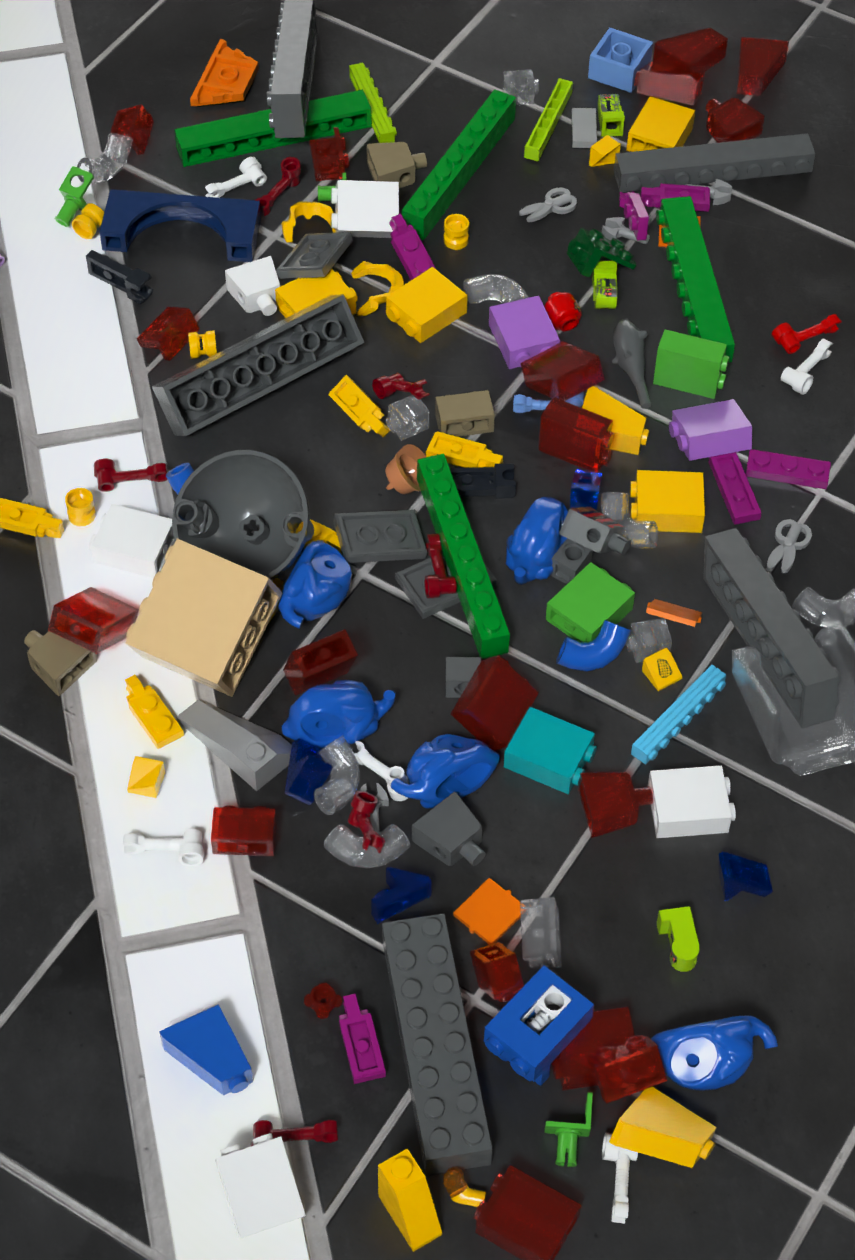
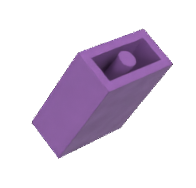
[489,296,560,369]
[669,399,752,461]

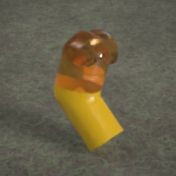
[443,1167,486,1208]

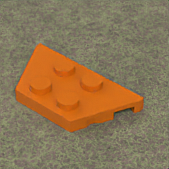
[190,39,259,107]

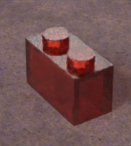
[211,805,276,856]
[470,942,524,1002]

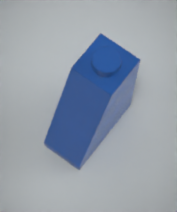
[159,1004,253,1096]

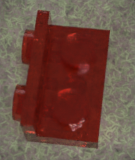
[106,104,154,155]
[309,127,349,181]
[137,307,200,361]
[587,1035,667,1103]

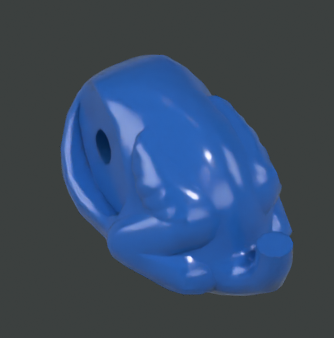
[506,497,568,585]
[278,540,352,629]
[281,680,395,748]
[390,734,500,809]
[647,1016,778,1091]

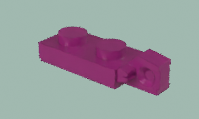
[640,183,710,212]
[619,191,649,240]
[389,213,436,280]
[339,993,386,1084]

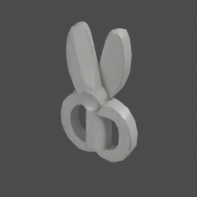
[519,187,577,222]
[766,519,812,573]

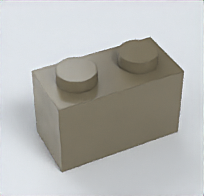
[435,390,495,437]

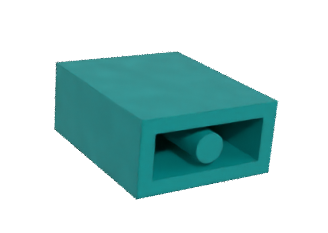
[504,707,597,795]

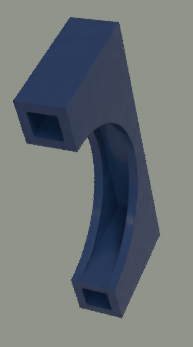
[99,189,261,262]

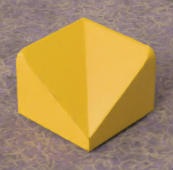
[589,135,621,167]
[127,756,165,798]

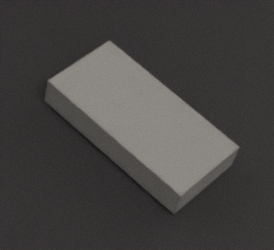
[571,108,597,148]

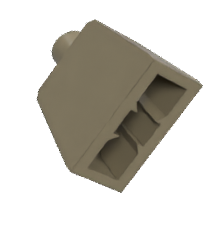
[367,142,427,188]
[24,626,97,696]

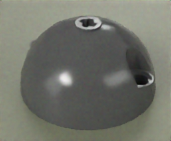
[172,450,314,580]

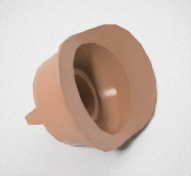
[385,444,426,495]

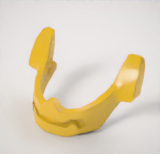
[281,202,335,242]
[351,261,404,316]

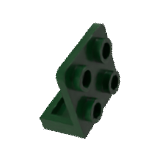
[567,227,637,277]

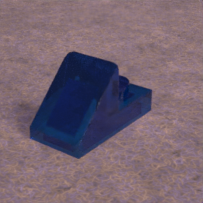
[570,470,603,510]
[285,738,333,805]
[718,851,773,901]
[371,867,432,924]

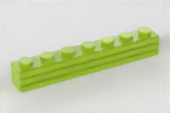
[349,62,397,143]
[524,78,573,161]

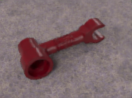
[255,157,301,216]
[372,373,430,400]
[93,458,167,492]
[424,534,456,598]
[348,791,385,854]
[250,1120,338,1147]

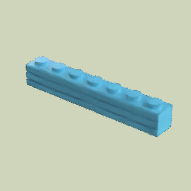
[631,665,726,765]

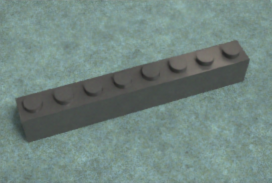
[614,133,816,192]

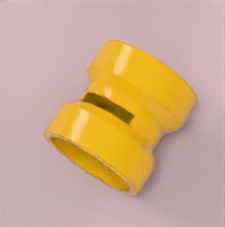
[72,203,104,239]
[444,214,469,250]
[188,330,217,359]
[65,488,96,526]

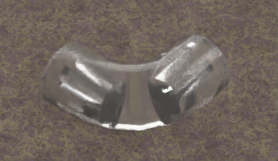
[77,133,133,183]
[463,274,529,304]
[601,492,658,549]
[792,587,855,629]
[314,736,360,815]
[324,824,410,869]

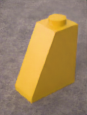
[575,385,649,455]
[609,1085,717,1168]
[378,1148,442,1252]

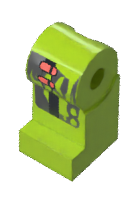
[598,94,625,137]
[592,261,617,309]
[657,906,699,972]

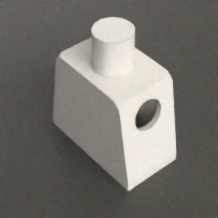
[225,256,280,316]

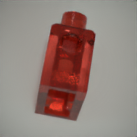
[705,98,765,143]
[579,772,653,838]

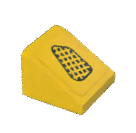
[642,647,682,691]

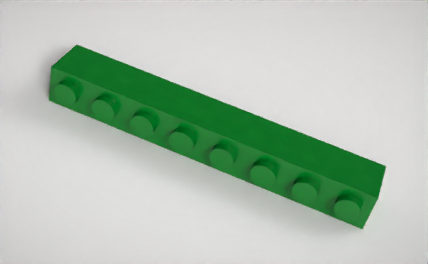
[174,89,372,167]
[402,89,516,241]
[656,196,735,363]
[417,454,510,659]

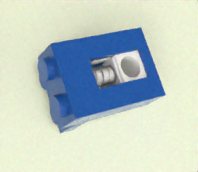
[484,965,594,1086]

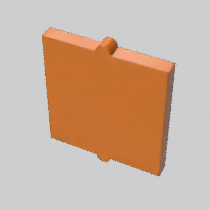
[646,599,702,627]
[453,878,528,946]

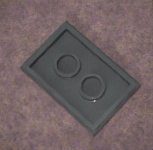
[276,232,353,279]
[333,510,427,563]
[395,552,497,619]

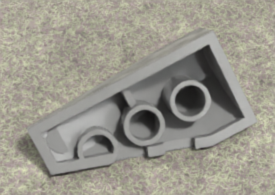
[176,700,300,791]

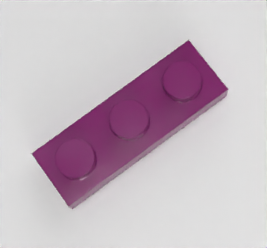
[746,449,831,490]
[708,452,762,525]

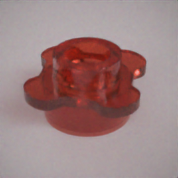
[304,983,342,1019]

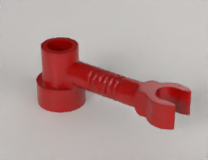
[771,314,841,354]

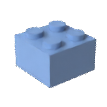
[588,27,653,93]

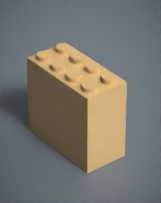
[125,539,283,697]

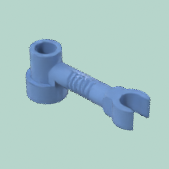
[513,387,584,420]

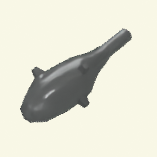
[612,318,651,409]

